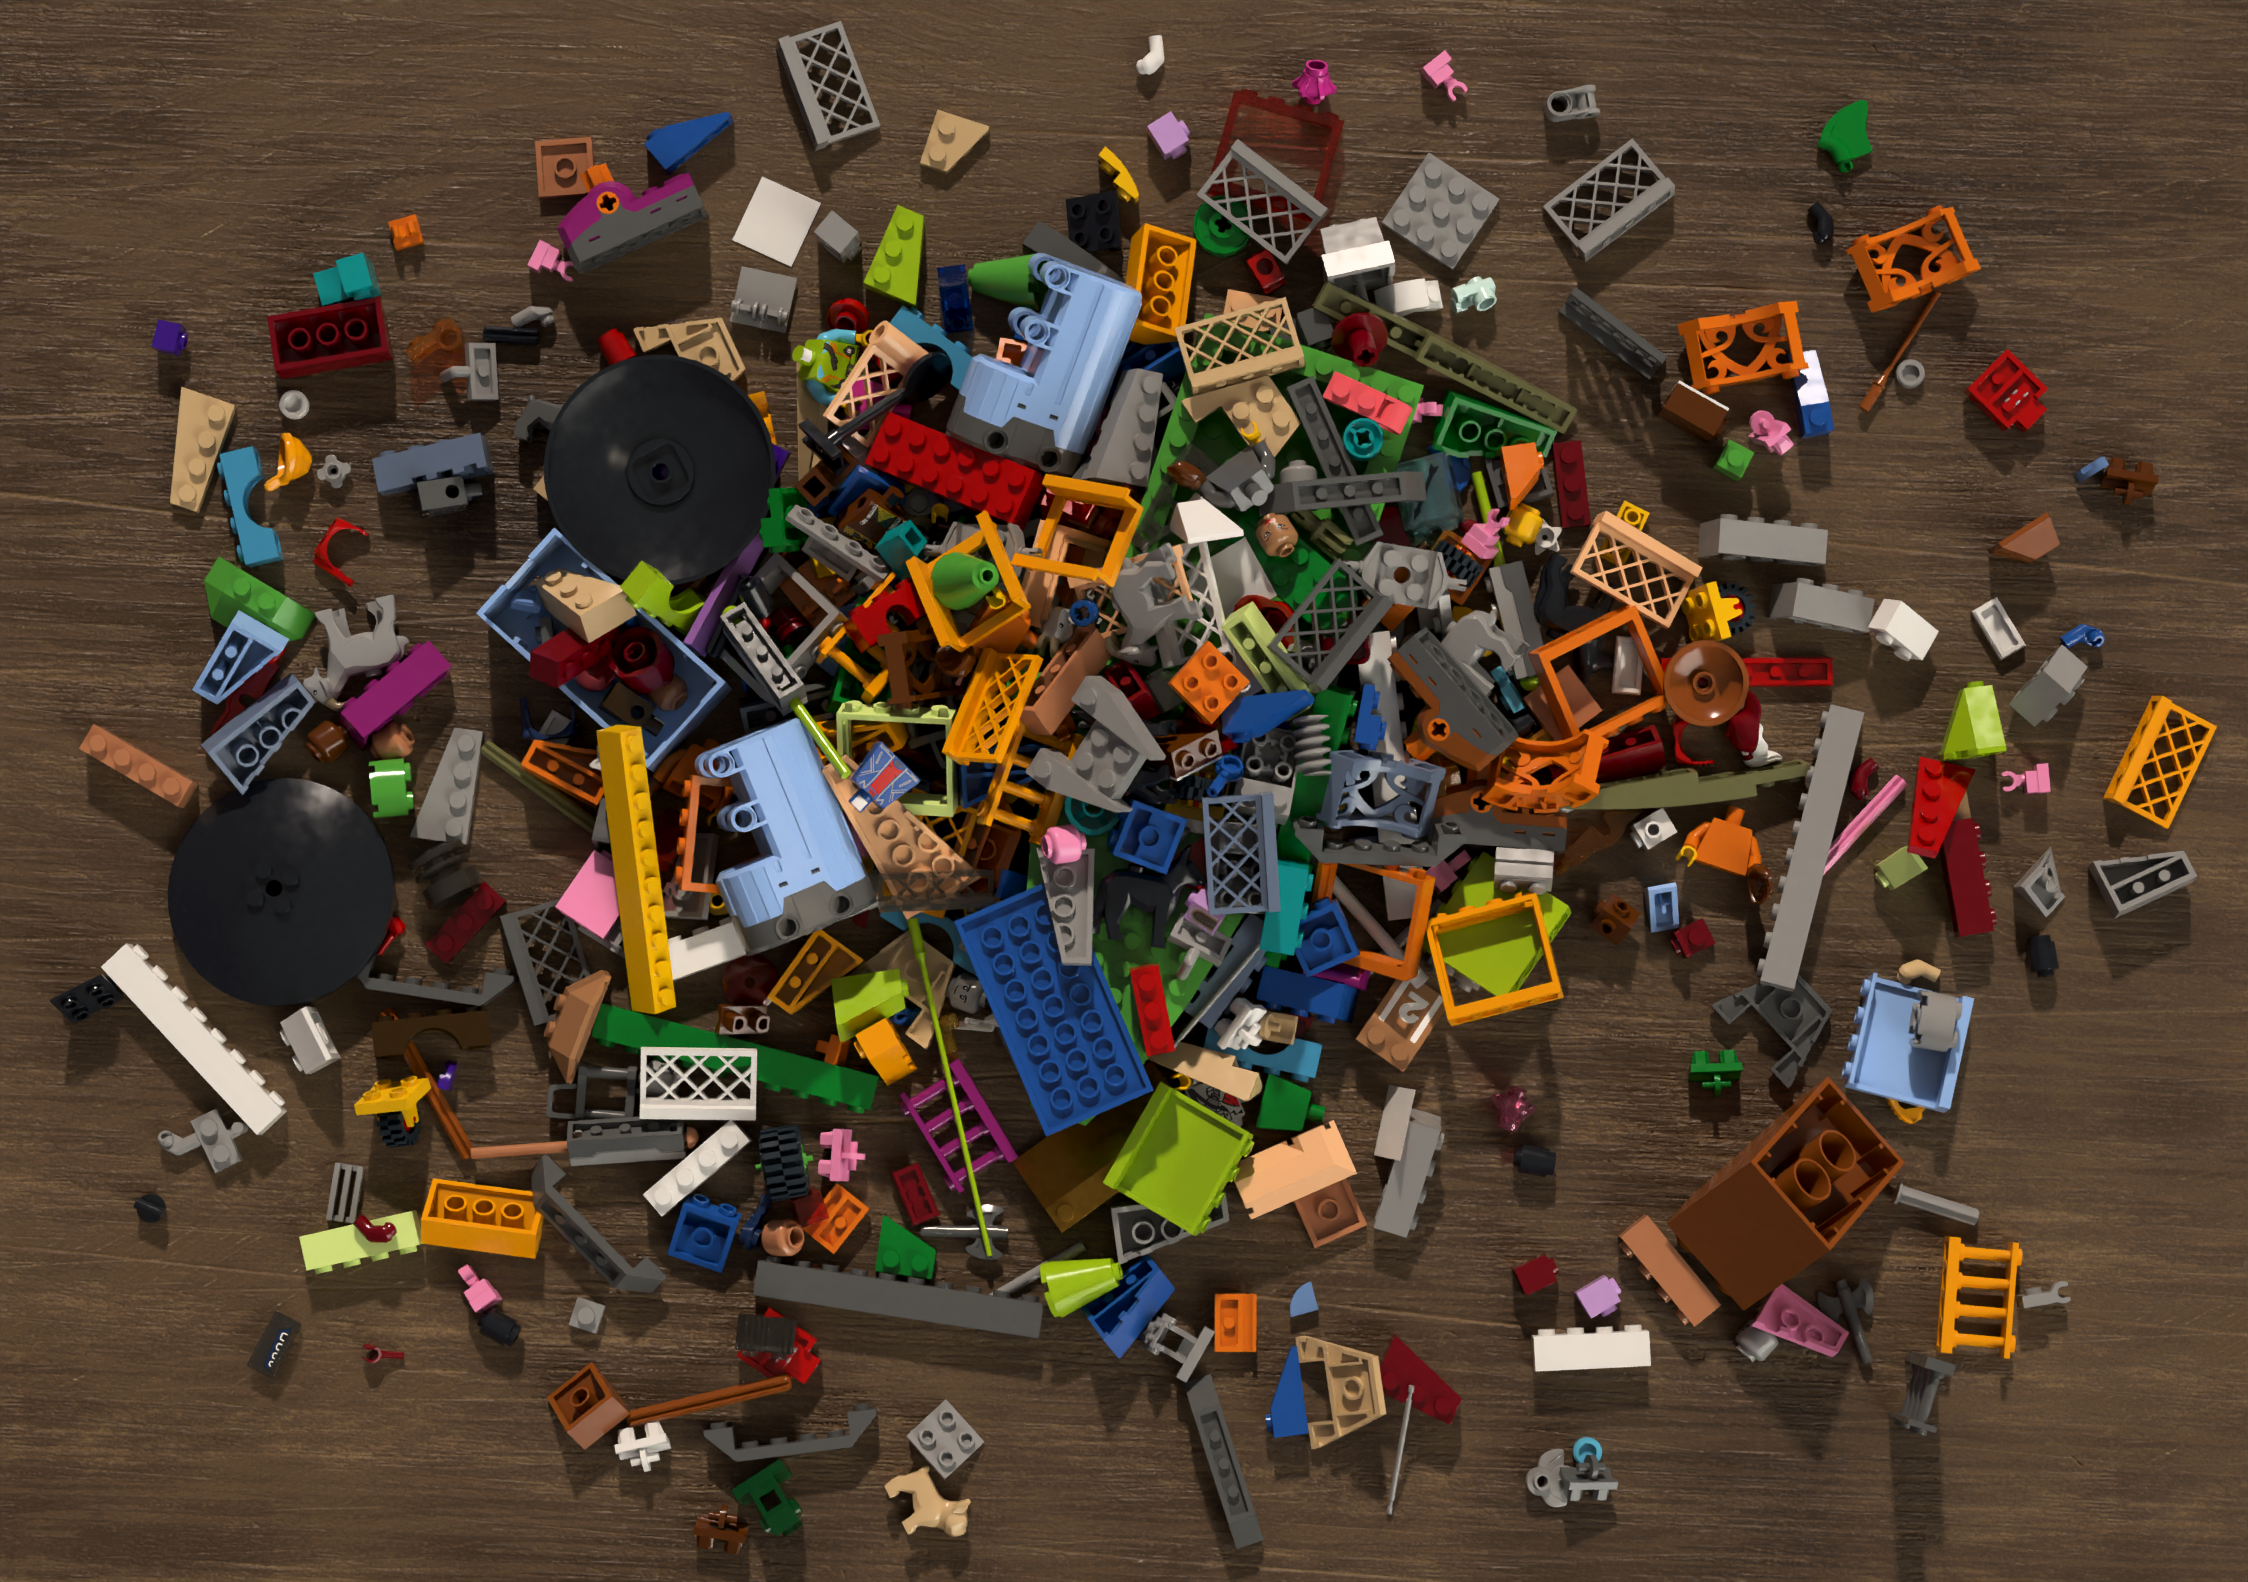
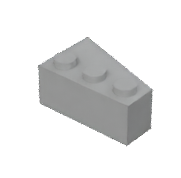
[1767,578,1875,634]

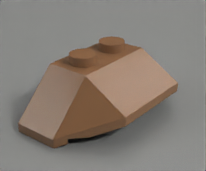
[544,970,611,1084]

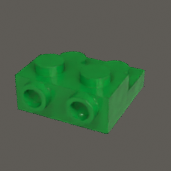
[760,488,809,553]

